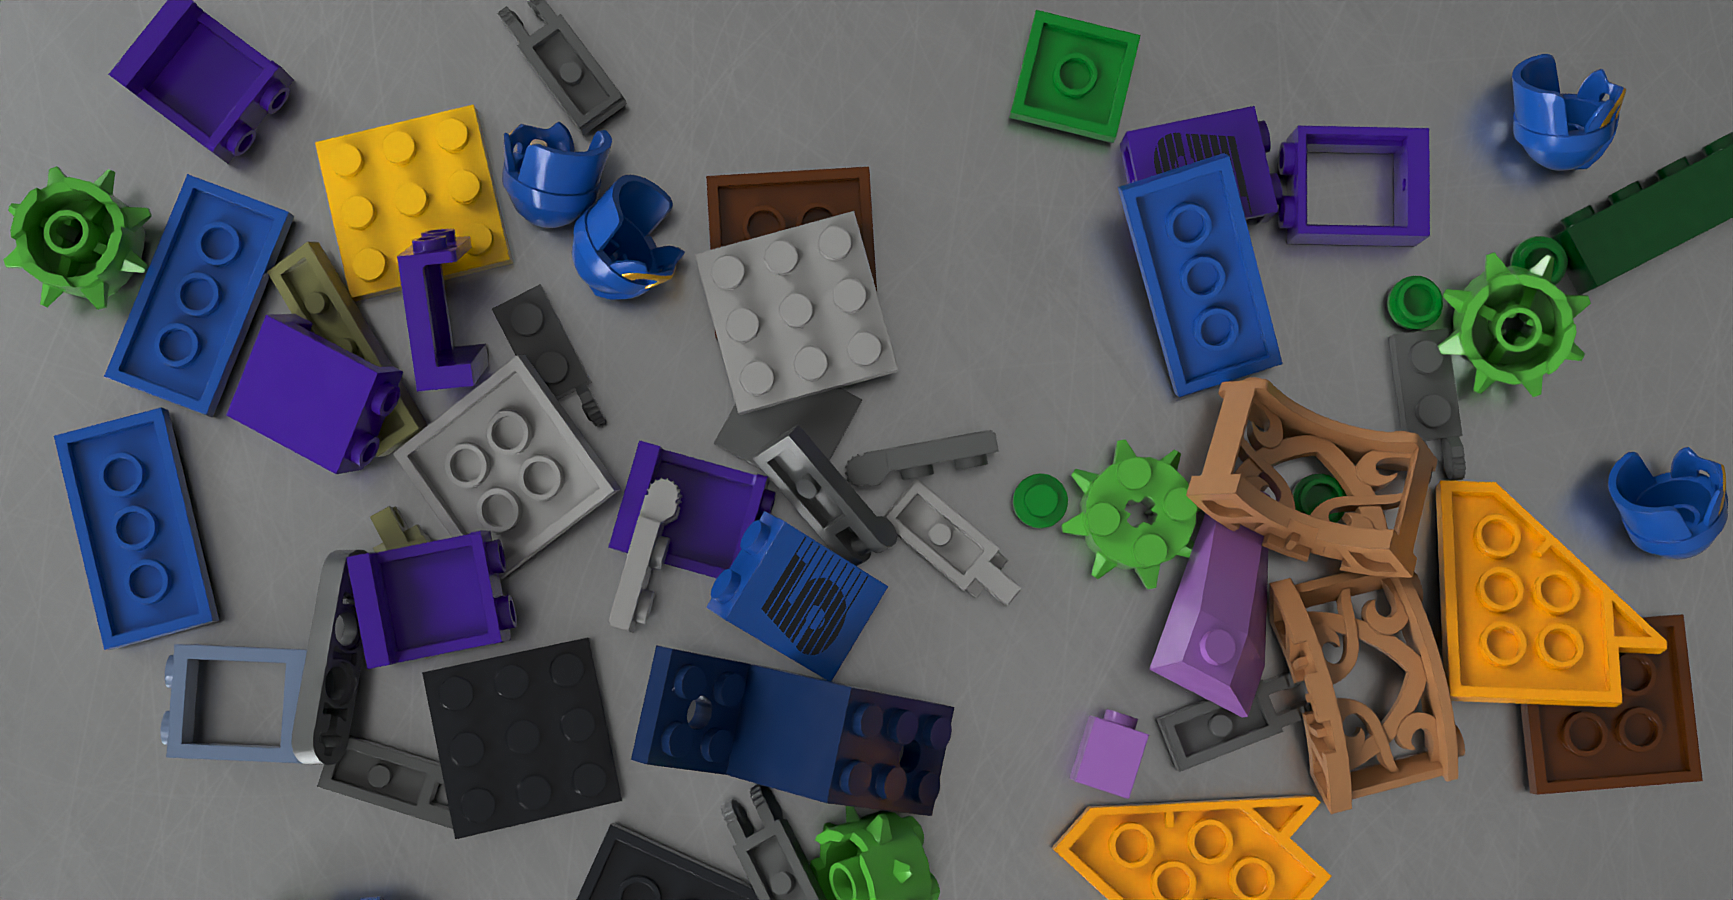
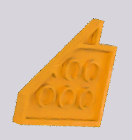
[1435,480,1667,707]
[1052,795,1332,900]

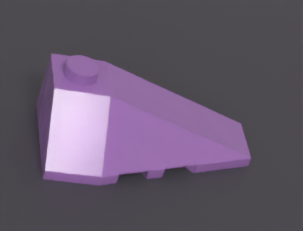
[1149,491,1270,718]

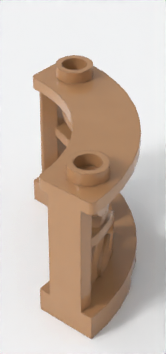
[1186,377,1438,578]
[1269,572,1465,814]

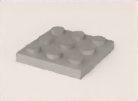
[694,211,898,415]
[392,355,621,581]

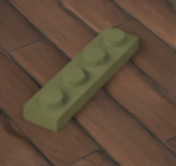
[267,242,428,457]

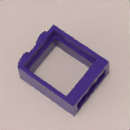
[1278,125,1430,246]

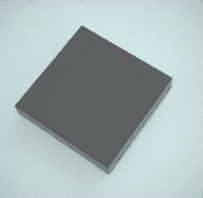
[714,388,862,471]

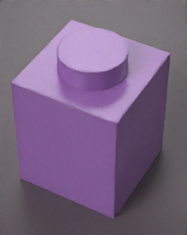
[1070,709,1149,799]

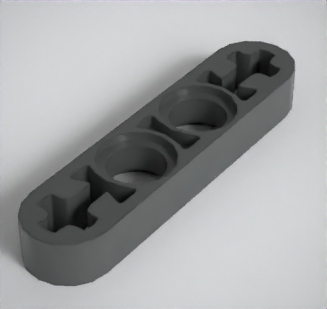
[291,550,367,765]

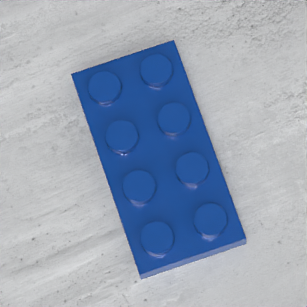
[1118,153,1283,397]
[104,174,294,417]
[54,407,219,650]

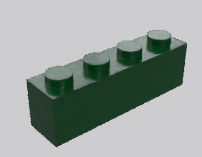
[1551,132,1733,295]

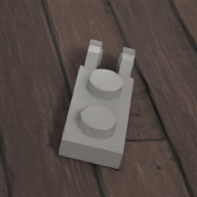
[608,477,683,633]

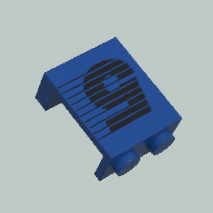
[706,511,888,681]

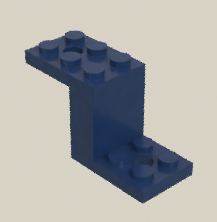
[631,645,955,816]

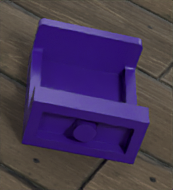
[108,0,294,164]
[397,229,489,392]
[226,314,403,474]
[608,440,776,579]
[346,530,517,669]

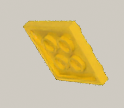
[315,104,513,302]

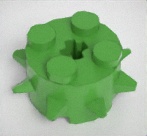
[3,166,152,310]
[1438,252,1591,397]
[1061,439,1201,590]
[810,806,940,900]

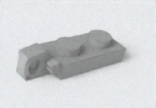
[883,478,1022,606]

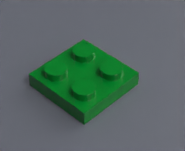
[1009,10,1141,143]

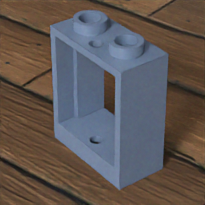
[160,644,307,763]

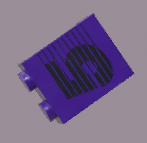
[1120,106,1283,224]

